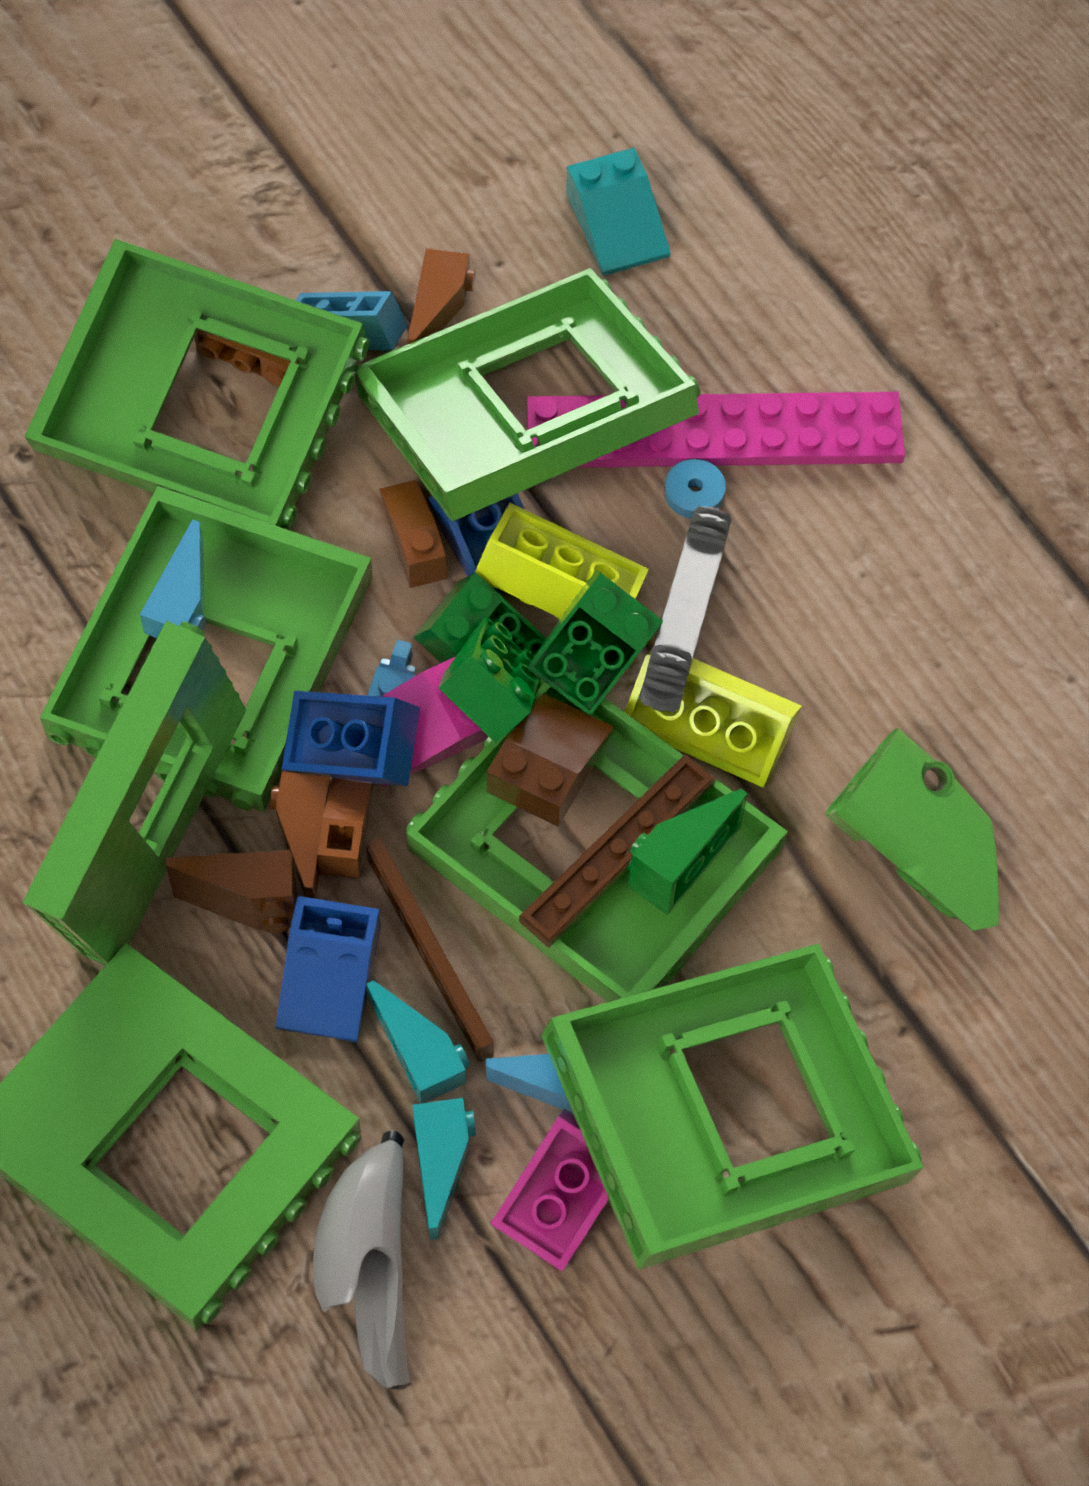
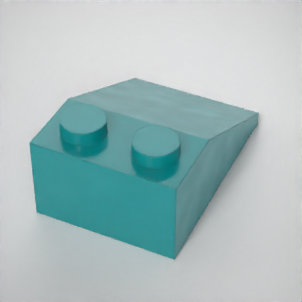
[566,147,671,276]

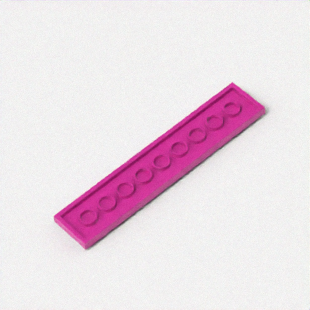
[527,392,905,468]

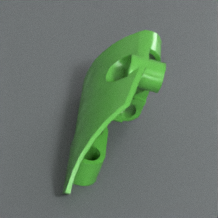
[824,728,999,931]

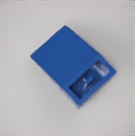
[275,896,381,1042]

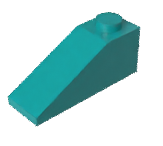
[366,980,470,1104]
[412,1098,476,1240]

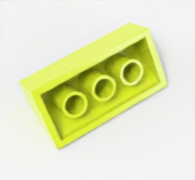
[475,503,649,620]
[624,648,802,788]

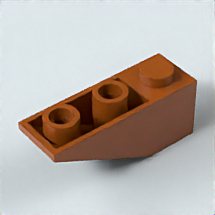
[194,329,299,387]
[317,777,373,878]

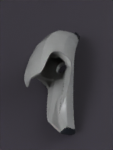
[313,1131,411,1390]

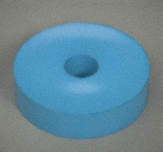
[664,459,726,519]

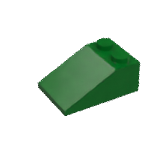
[628,789,748,915]

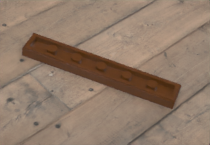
[519,754,716,948]
[366,837,494,1062]

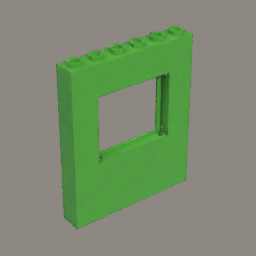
[24,239,369,529]
[353,268,700,521]
[40,486,373,812]
[22,620,246,966]
[406,679,788,1002]
[0,943,361,1331]
[541,943,924,1270]

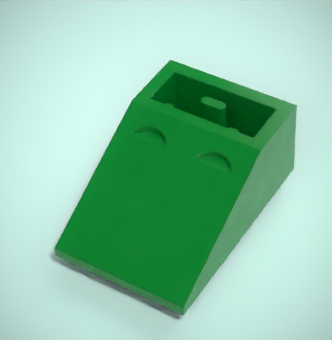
[527,570,664,715]
[413,572,547,663]
[438,616,540,743]

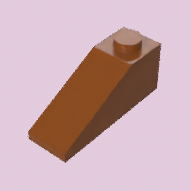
[407,248,476,344]
[380,480,447,588]
[270,772,331,899]

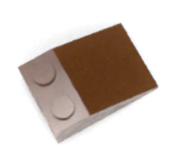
[487,693,614,827]
[165,850,297,933]

